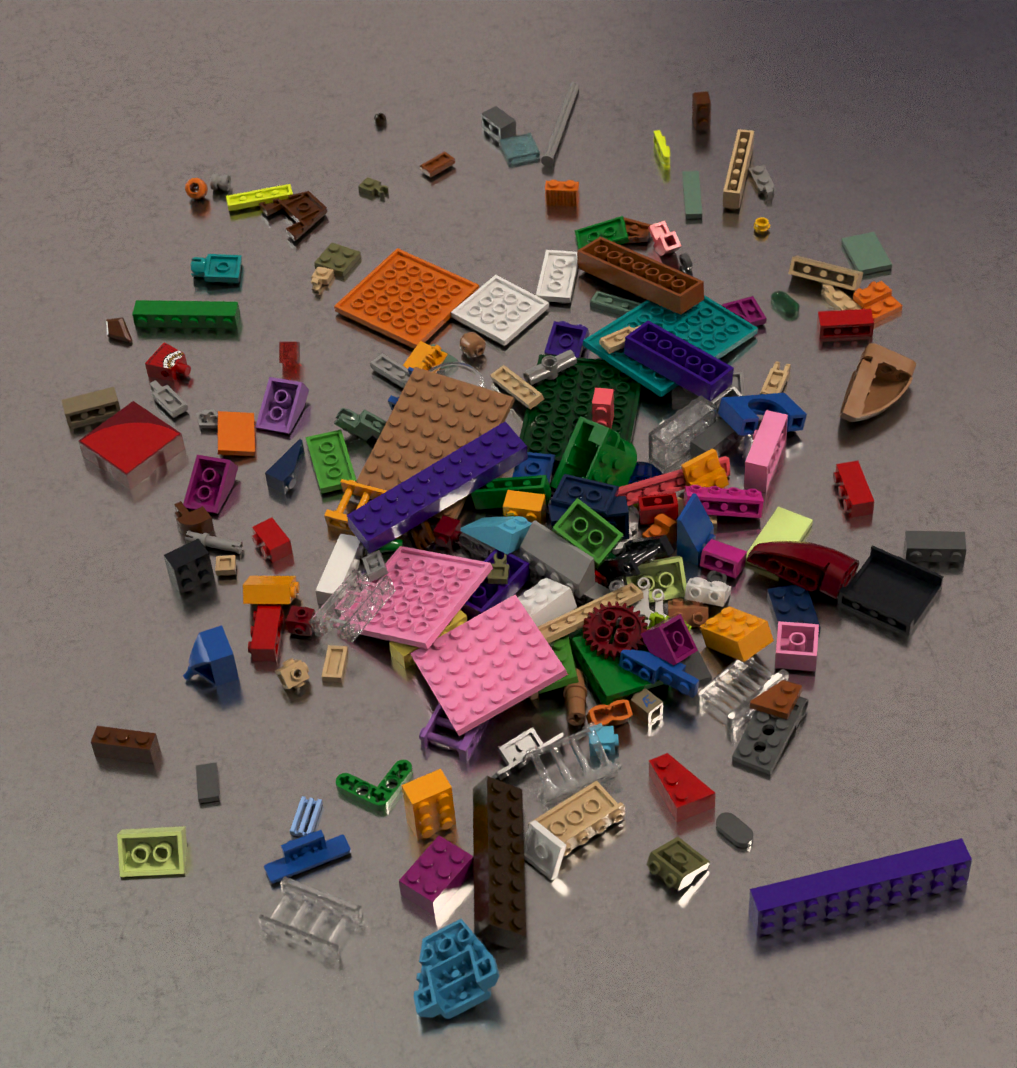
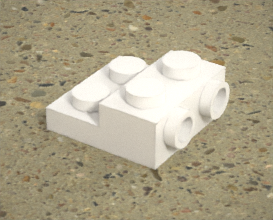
[684,577,732,607]

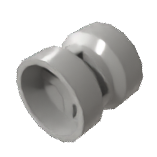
[210,174,231,191]

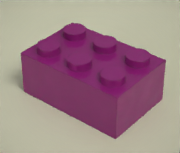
[399,836,474,916]

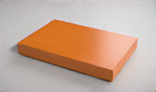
[217,411,255,456]

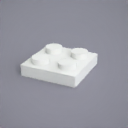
[524,820,566,880]

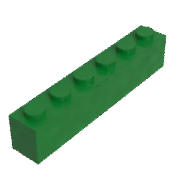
[132,300,240,329]

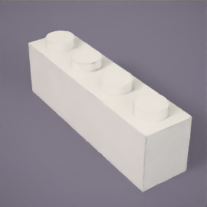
[315,533,366,607]

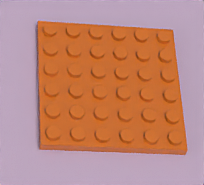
[334,248,479,349]

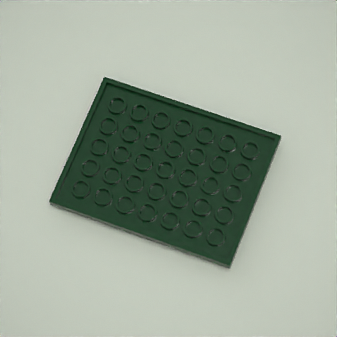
[520,354,642,466]

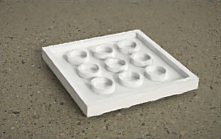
[451,275,549,346]

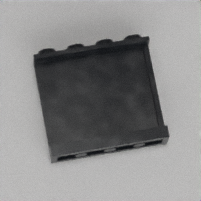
[838,545,944,636]

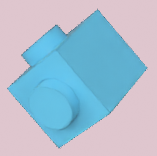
[588,726,619,756]

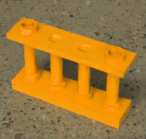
[324,479,399,539]

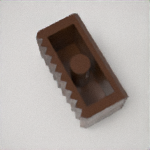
[692,91,711,130]

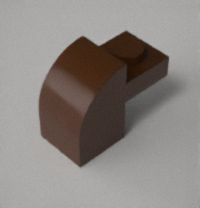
[174,501,214,538]

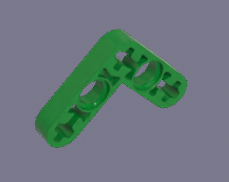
[336,760,413,811]

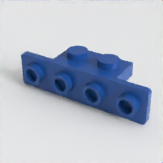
[264,830,351,884]

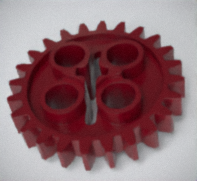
[582,601,648,661]

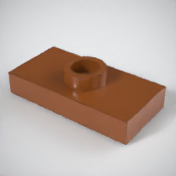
[420,151,455,178]

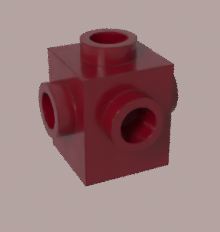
[286,605,318,636]

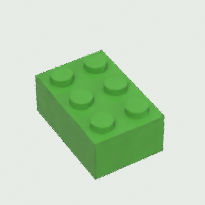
[552,498,624,569]

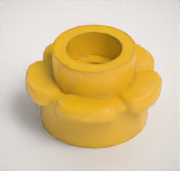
[754,217,770,233]

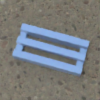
[290,796,323,837]

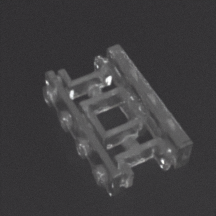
[309,569,396,643]

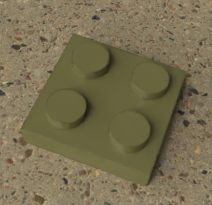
[314,243,361,277]

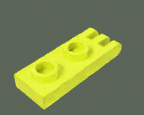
[654,130,670,170]

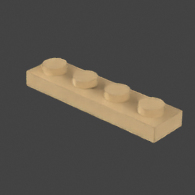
[490,365,544,410]

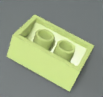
[623,556,686,606]
[117,826,187,877]

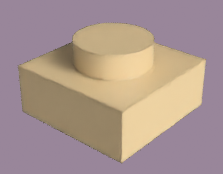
[215,555,236,576]

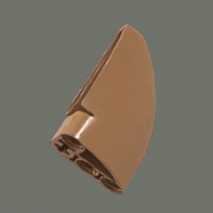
[839,343,916,422]

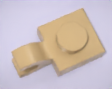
[311,266,334,292]

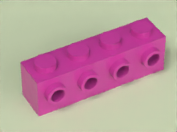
[683,485,764,518]

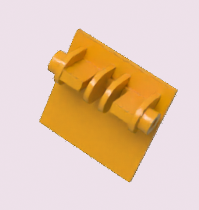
[403,341,448,373]

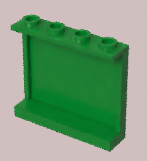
[571,625,672,705]

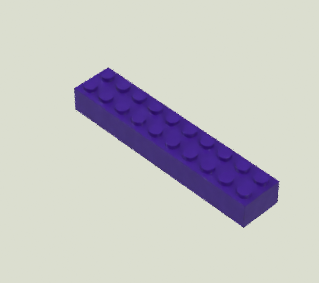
[347,421,528,554]
[749,838,972,935]

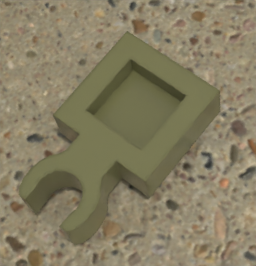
[358,177,389,198]
[488,553,509,584]

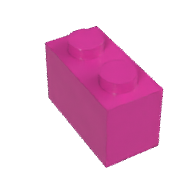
[700,539,747,579]

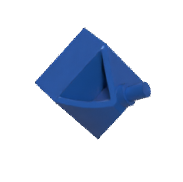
[183,625,239,687]

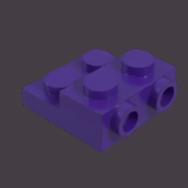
[544,321,590,358]

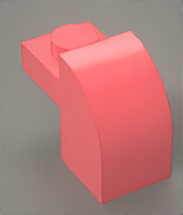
[648,221,681,256]

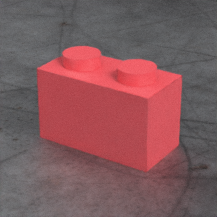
[592,388,614,429]

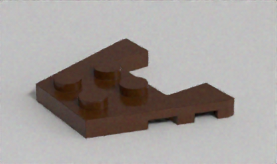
[259,191,327,241]

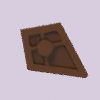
[106,318,132,342]

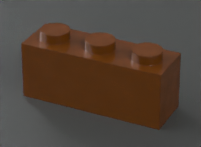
[91,726,160,764]

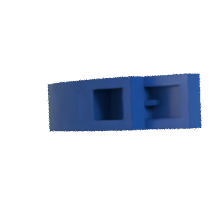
[619,650,700,698]

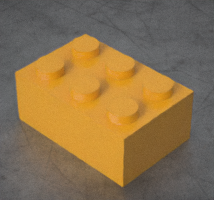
[700,606,774,662]
[402,768,456,841]

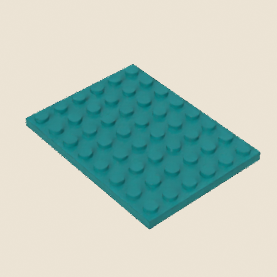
[583,295,758,397]

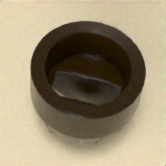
[374,113,387,127]

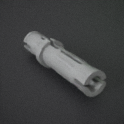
[185,531,243,554]

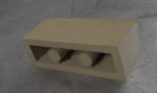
[61,387,120,427]

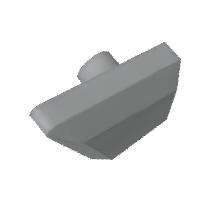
[196,409,218,428]

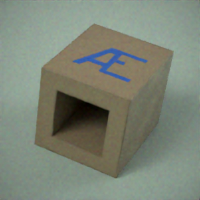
[631,688,663,726]

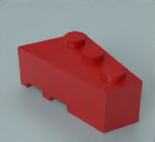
[649,753,716,822]

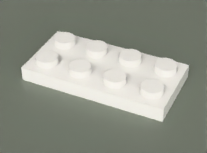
[536,250,578,303]

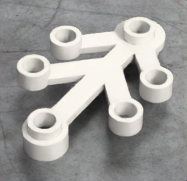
[609,577,667,625]

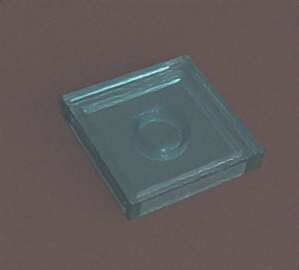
[500,133,540,163]

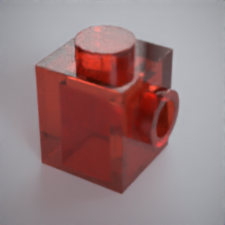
[279,342,300,367]

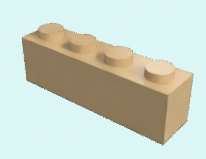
[788,256,864,291]

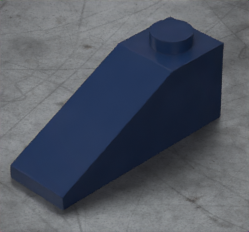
[265,439,305,494]

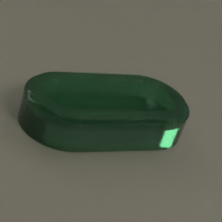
[771,291,800,317]

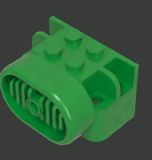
[550,416,637,489]

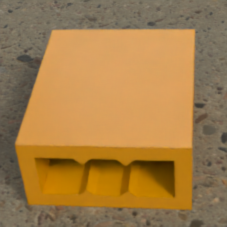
[243,576,300,604]

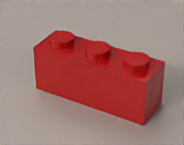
[817,309,874,339]
[833,461,874,518]
[248,604,284,662]

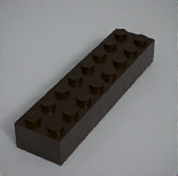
[473,776,526,949]

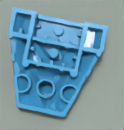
[414,919,500,1019]

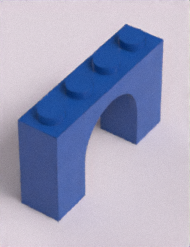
[718,393,807,436]

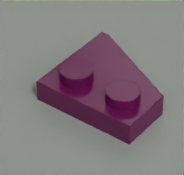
[722,296,767,326]

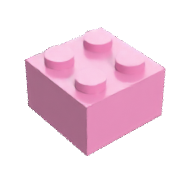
[775,621,819,671]

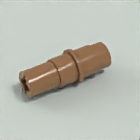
[563,669,587,725]

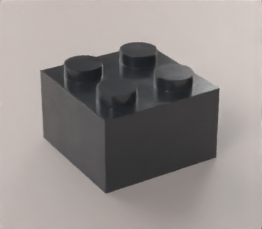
[164,539,214,595]

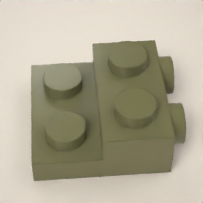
[646,837,710,891]

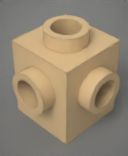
[275,658,310,689]

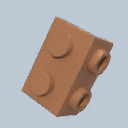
[668,598,708,627]

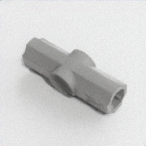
[523,350,577,385]

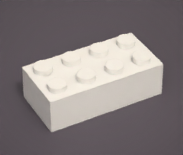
[518,578,577,627]

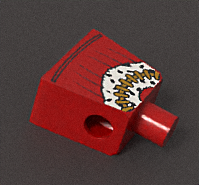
[145,343,191,381]

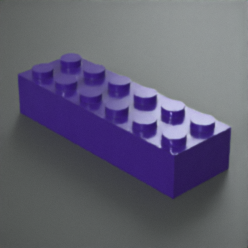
[624,320,734,402]

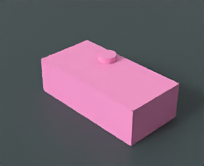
[744,410,788,493]

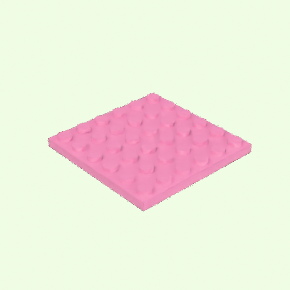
[334,546,493,649]
[410,595,568,736]

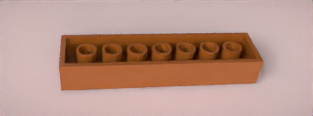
[577,236,704,315]

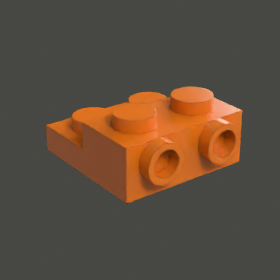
[853,281,903,324]

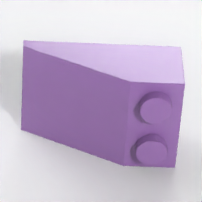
[255,377,309,434]

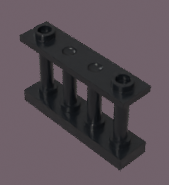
[596,535,675,579]

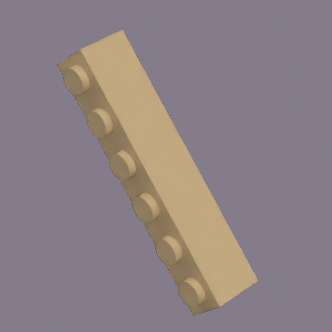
[723,129,754,209]

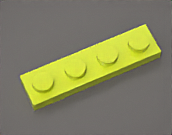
[226,184,293,211]

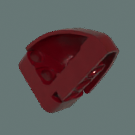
[747,541,860,599]

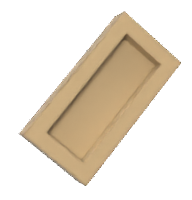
[321,645,349,683]

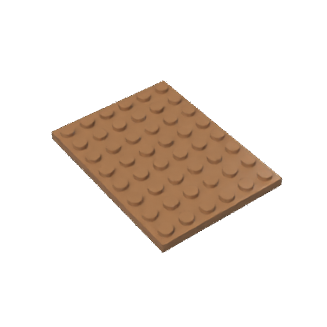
[356,367,515,521]

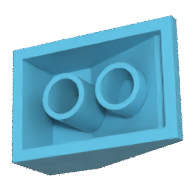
[460,516,532,555]

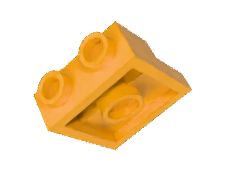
[681,448,729,489]

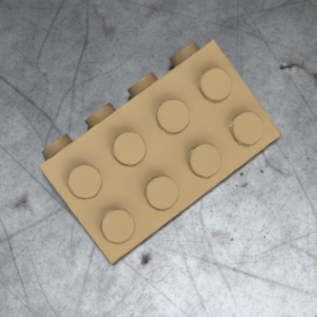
[528,780,625,856]

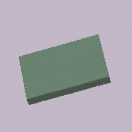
[841,232,892,275]

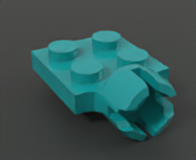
[191,254,242,283]

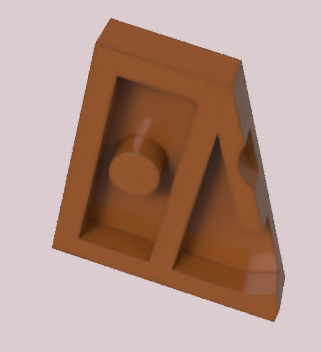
[624,217,651,244]
[750,680,802,719]

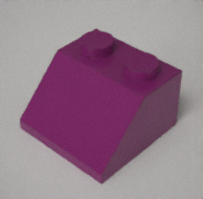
[641,614,698,665]

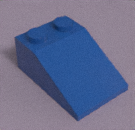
[677,493,716,565]

